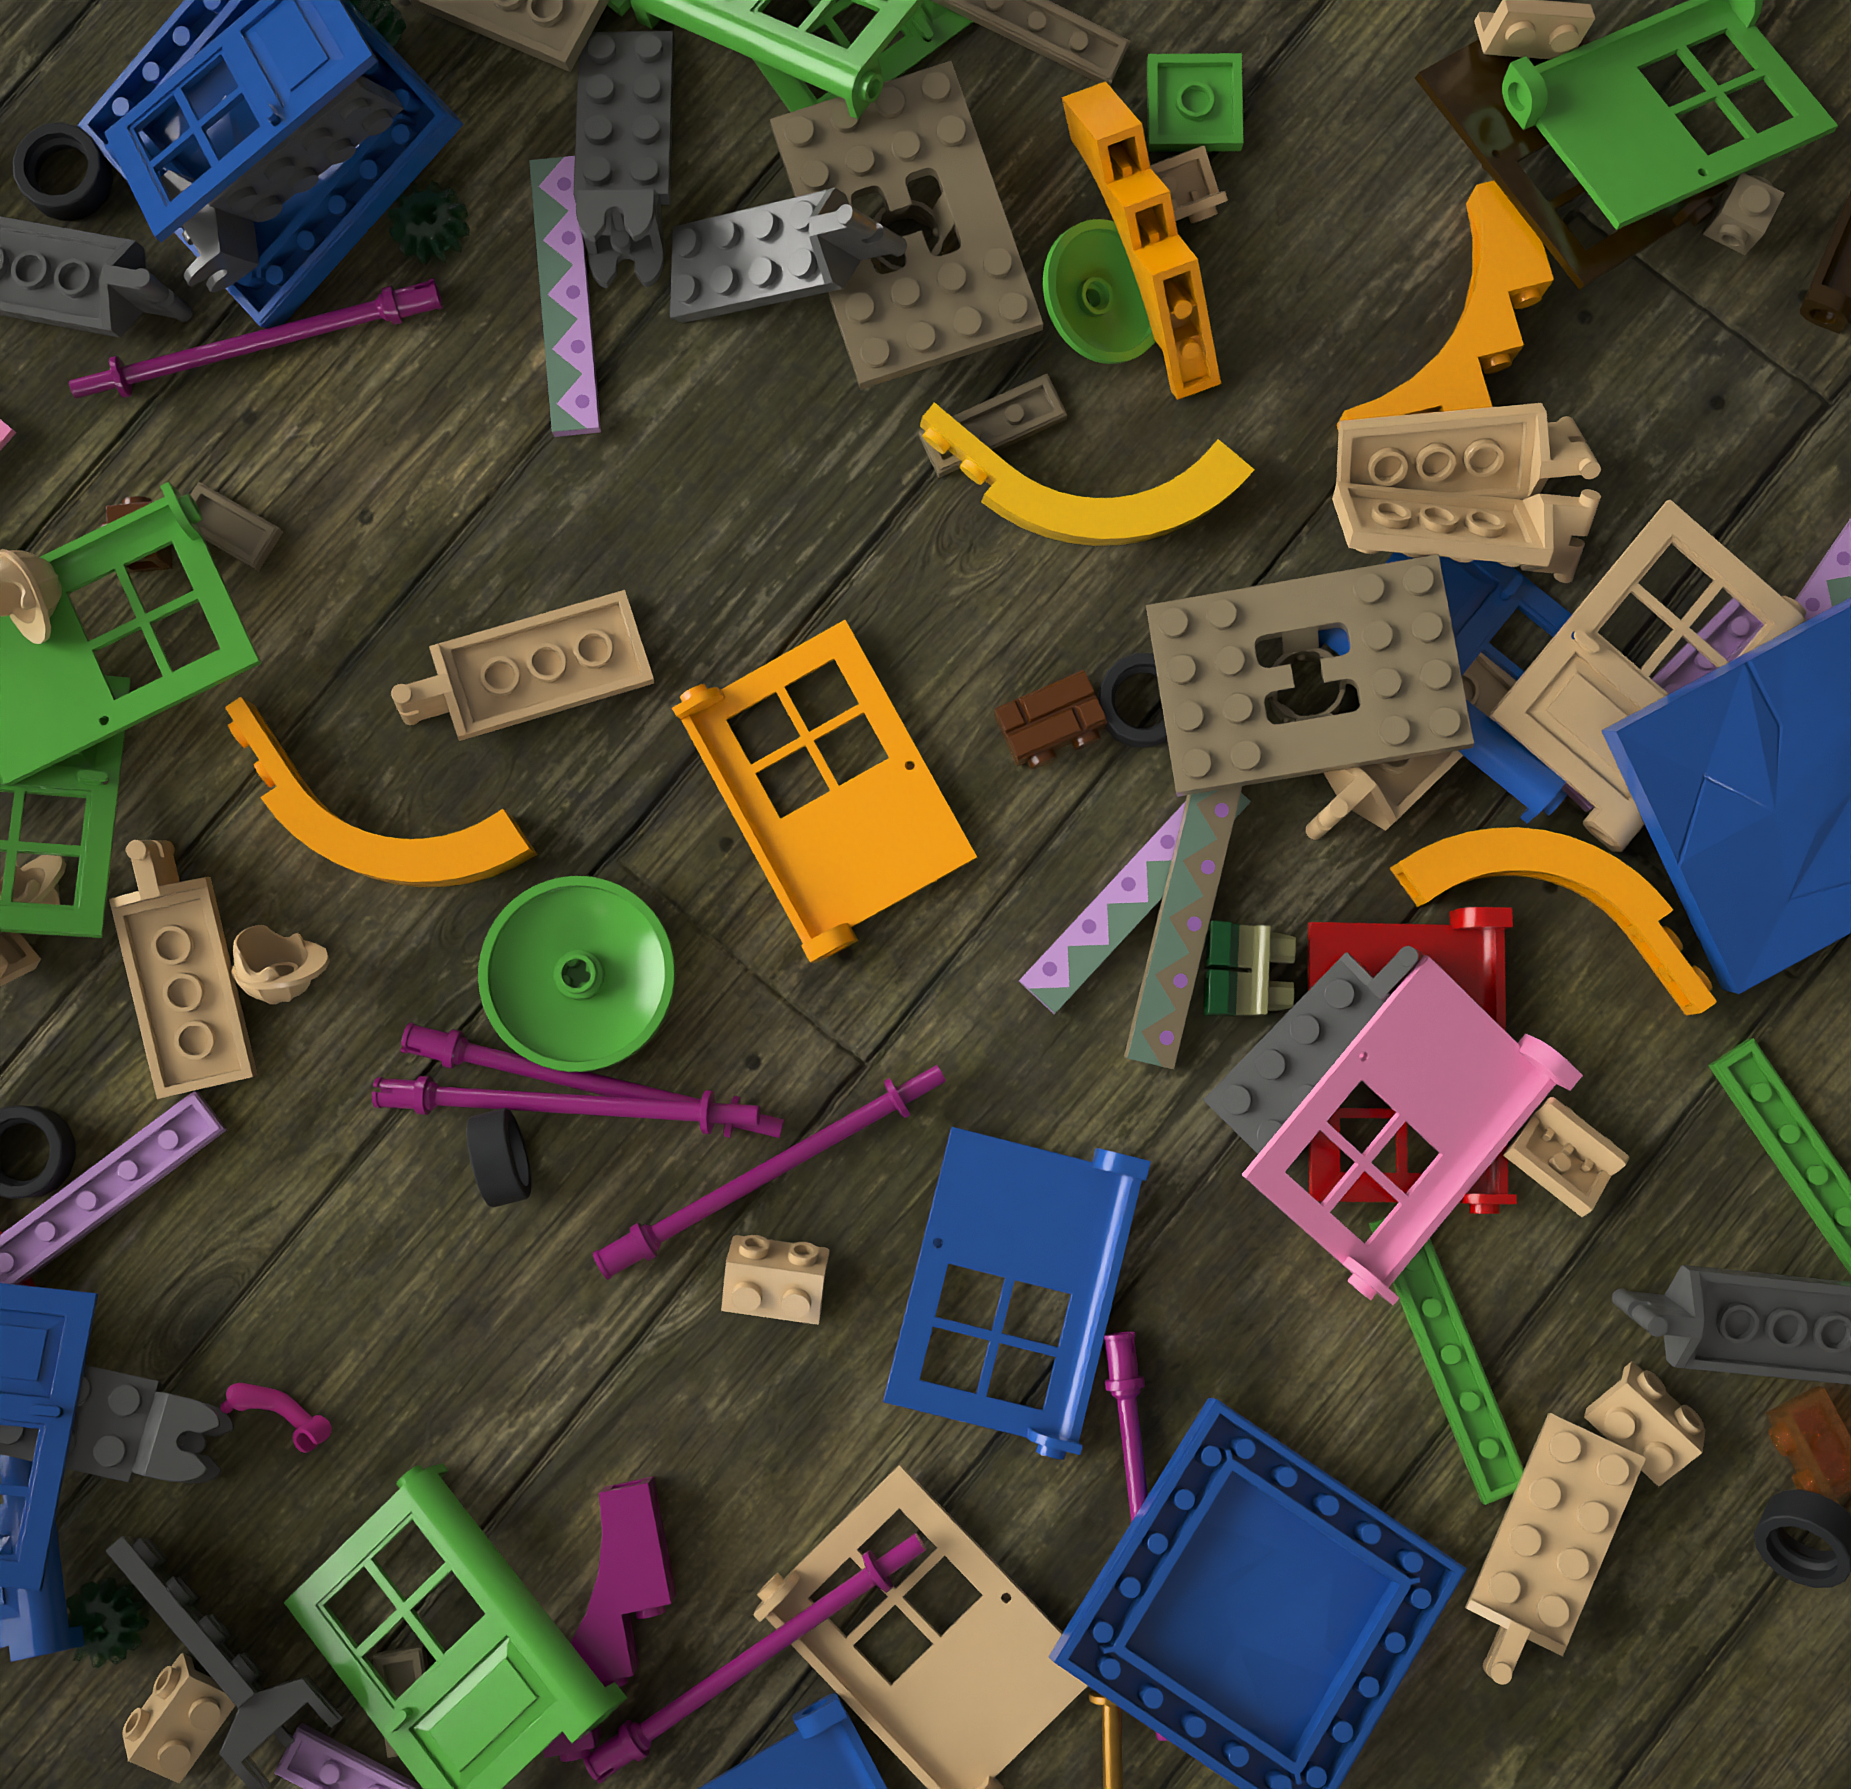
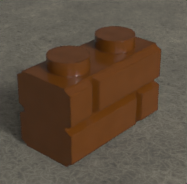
[994,670,1107,769]

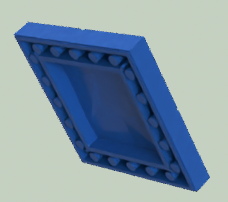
[77,0,464,329]
[1601,597,1851,994]
[1048,1398,1467,1789]

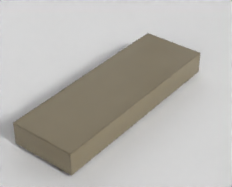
[919,374,1067,478]

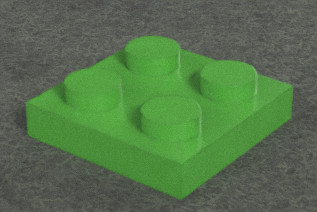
[1147,53,1243,152]

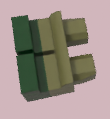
[1203,921,1296,1017]

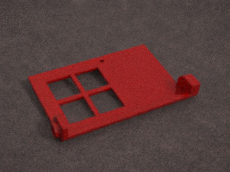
[1308,907,1517,1214]

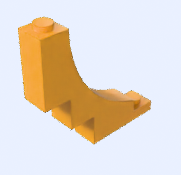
[1062,81,1221,400]

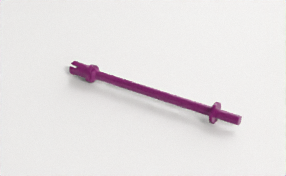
[69,278,443,399]
[401,1022,784,1138]
[593,1065,946,1280]
[372,1076,761,1134]
[1104,1331,1167,1741]
[583,1533,926,1784]

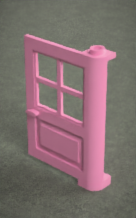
[1242,955,1583,1305]

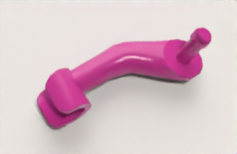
[220,1383,332,1453]

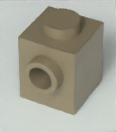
[1703,173,1785,255]

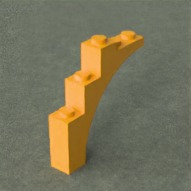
[1337,180,1554,432]

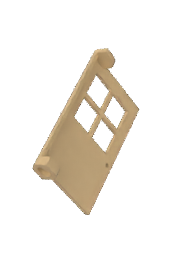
[1489,500,1807,852]
[753,1464,1088,1789]

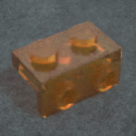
[1765,1386,1851,1504]

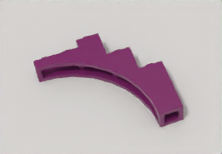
[544,1476,677,1762]

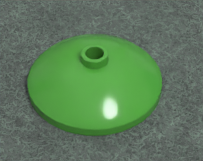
[1043,219,1155,364]

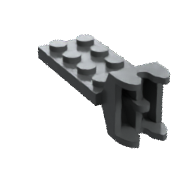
[573,31,675,288]
[161,76,404,292]
[0,1365,234,1484]
[106,1536,343,1789]

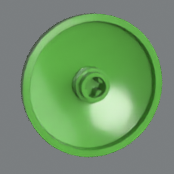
[478,876,676,1072]

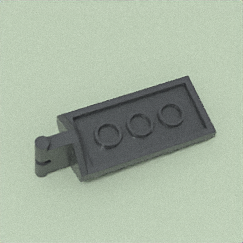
[670,188,907,323]
[0,216,193,338]
[1203,946,1424,1154]
[1612,1265,1851,1385]

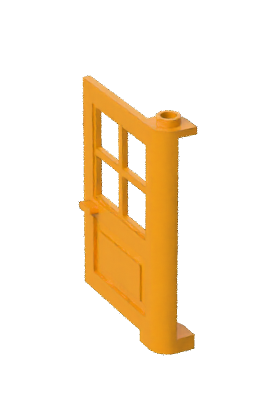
[672,620,978,963]

